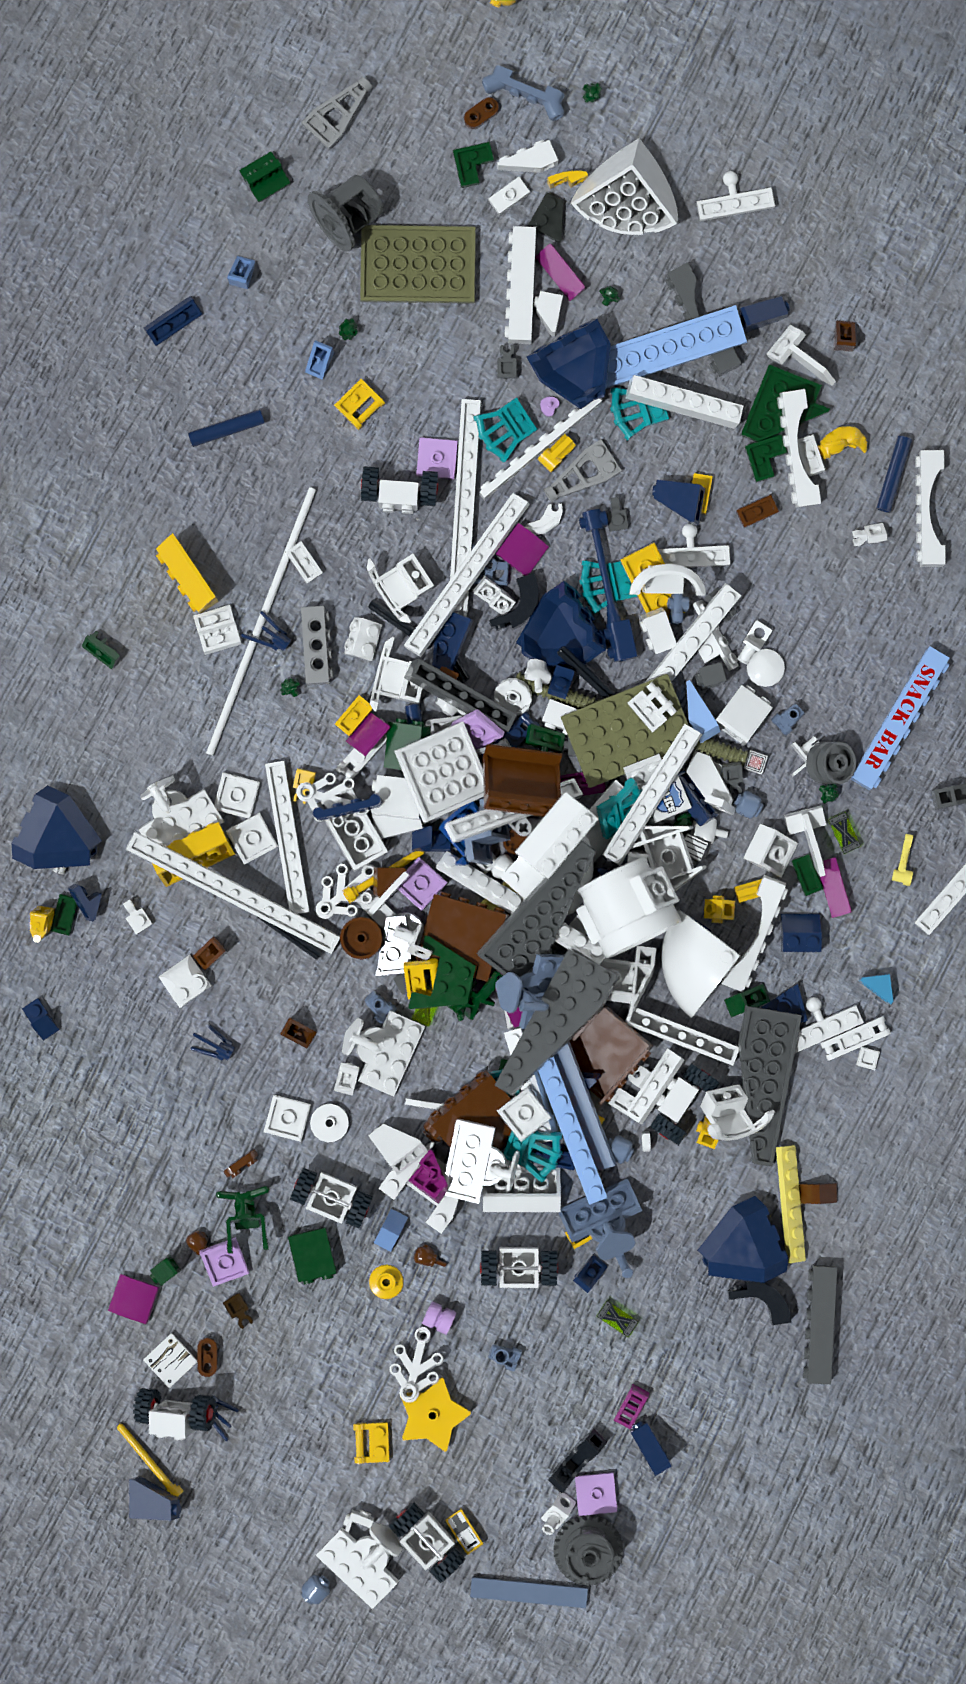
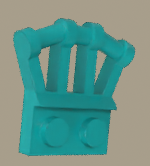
[610,388,669,441]
[473,398,537,463]
[579,561,637,615]
[596,778,642,840]
[503,1130,562,1182]

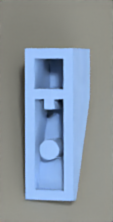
[686,680,720,743]

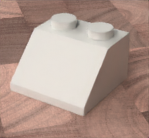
[744,824,798,877]

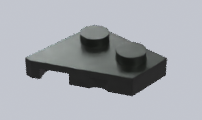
[528,192,563,244]

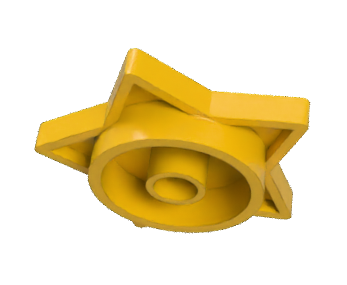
[401,1377,471,1452]

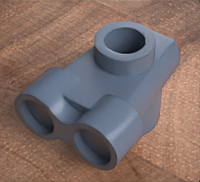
[667,594,689,624]
[771,703,805,736]
[364,991,397,1024]
[488,1344,522,1372]

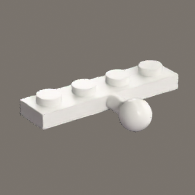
[696,171,775,222]
[658,523,730,568]
[795,997,864,1053]

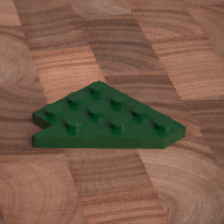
[740,364,830,442]

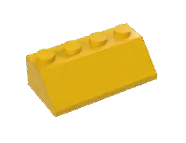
[156,533,219,614]
[152,822,235,887]

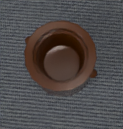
[503,829,527,855]

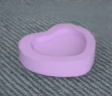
[540,397,559,417]

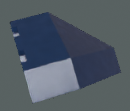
[526,319,611,409]
[516,581,606,665]
[11,785,102,869]
[698,1196,788,1283]

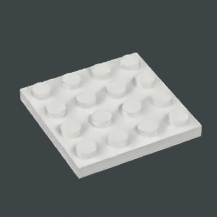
[394,722,484,823]

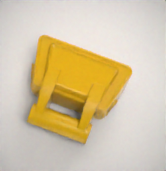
[30,906,55,942]

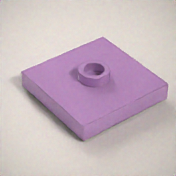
[416,438,458,480]
[451,709,504,749]
[398,857,447,911]
[200,1237,249,1287]
[575,1472,617,1516]

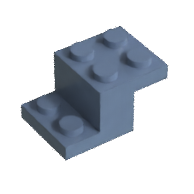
[464,799,510,865]

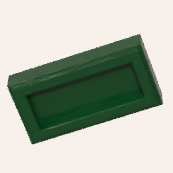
[791,854,823,896]
[50,894,77,936]

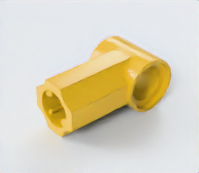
[537,434,576,473]
[734,879,762,903]

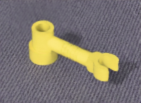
[892,834,913,886]

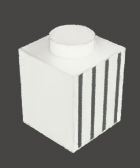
[684,834,708,862]

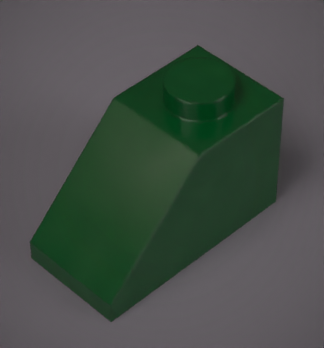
[724,984,770,1017]
[150,1255,181,1286]

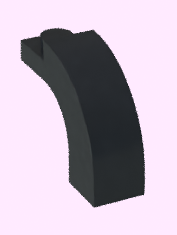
[489,573,538,631]
[727,1280,792,1325]
[548,1428,608,1494]

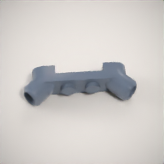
[482,65,565,121]

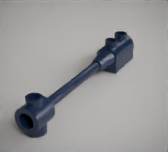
[579,509,637,662]

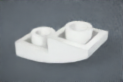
[473,576,516,615]

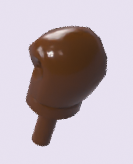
[186,1231,209,1255]
[413,1244,447,1267]

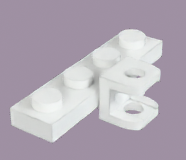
[625,1049,684,1124]

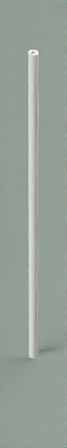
[206,487,316,756]

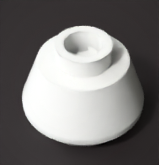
[491,854,514,879]

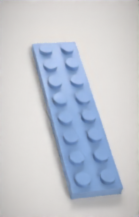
[606,305,747,389]

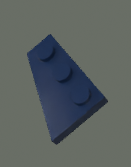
[432,612,473,671]
[761,984,808,1023]

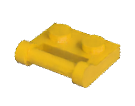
[334,379,385,430]
[403,958,439,1000]
[353,1422,389,1464]

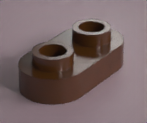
[464,98,498,129]
[223,1149,258,1179]
[197,1337,217,1377]

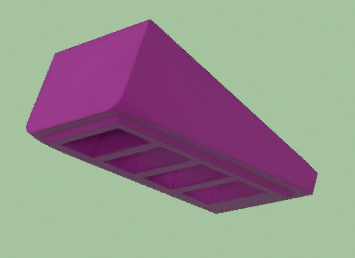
[613,1384,649,1430]

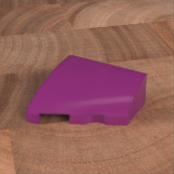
[408,1149,448,1204]

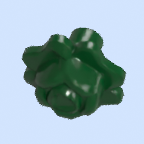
[582,83,602,103]
[599,286,621,306]
[338,318,358,341]
[280,678,300,697]
[819,784,839,804]
[673,813,693,832]

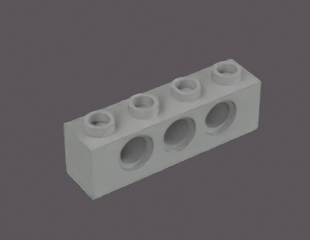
[301,606,333,686]

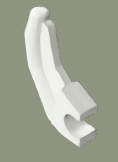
[525,504,562,535]

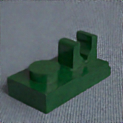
[82,631,120,670]

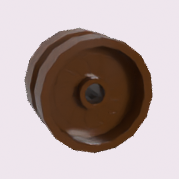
[340,917,383,960]

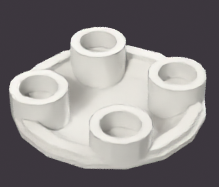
[747,649,785,687]

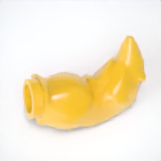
[817,426,867,460]

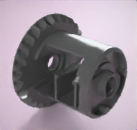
[308,175,383,252]
[553,1515,623,1586]

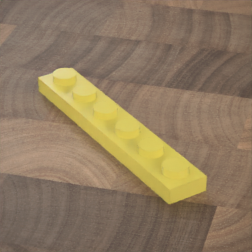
[776,1145,806,1263]

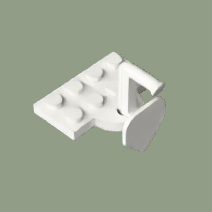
[138,776,224,847]
[342,1010,425,1097]
[445,1119,532,1204]
[316,1523,402,1609]

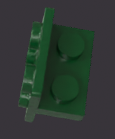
[239,152,290,202]

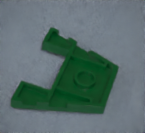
[408,935,477,1009]

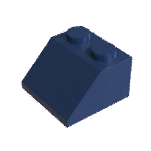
[781,914,822,953]

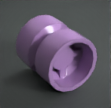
[422,1301,457,1335]

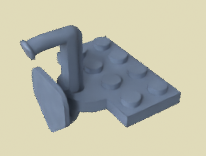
[495,954,565,1029]
[558,1178,642,1278]

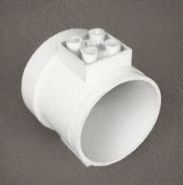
[576,857,682,959]

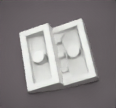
[193,605,242,655]

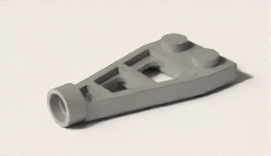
[301,77,373,150]
[544,439,622,503]

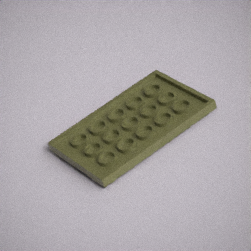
[360,225,475,304]
[560,674,689,788]

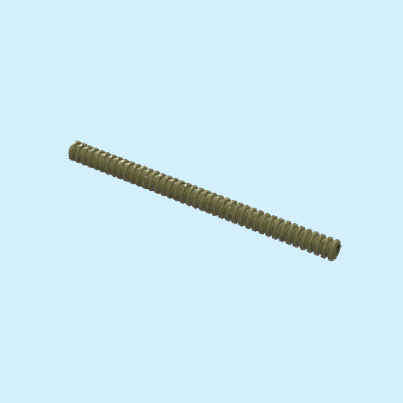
[516,671,748,767]

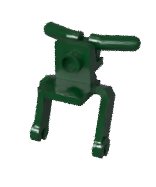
[447,971,503,1021]
[216,1186,270,1254]

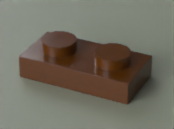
[736,495,779,528]

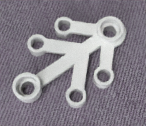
[296,773,369,827]
[316,864,375,919]
[389,1327,444,1403]

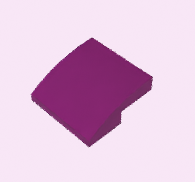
[496,523,549,576]
[346,712,390,757]
[108,1274,160,1324]

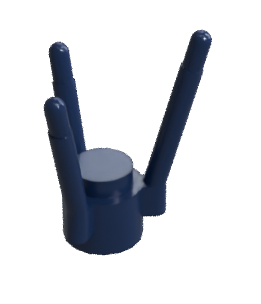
[241,611,291,651]
[190,1025,235,1061]
[207,1395,239,1441]

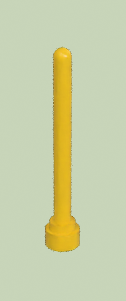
[342,851,425,903]
[117,1424,184,1497]

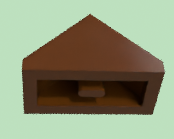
[834,321,856,352]
[373,867,407,898]
[193,936,228,970]
[280,1017,317,1049]
[799,1183,837,1204]

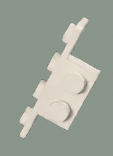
[687,600,739,671]

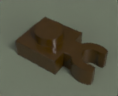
[223,1292,253,1329]

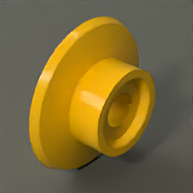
[369,1264,404,1299]

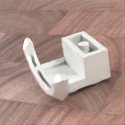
[367,554,434,623]
[630,564,706,596]
[370,637,422,711]
[700,1084,775,1140]

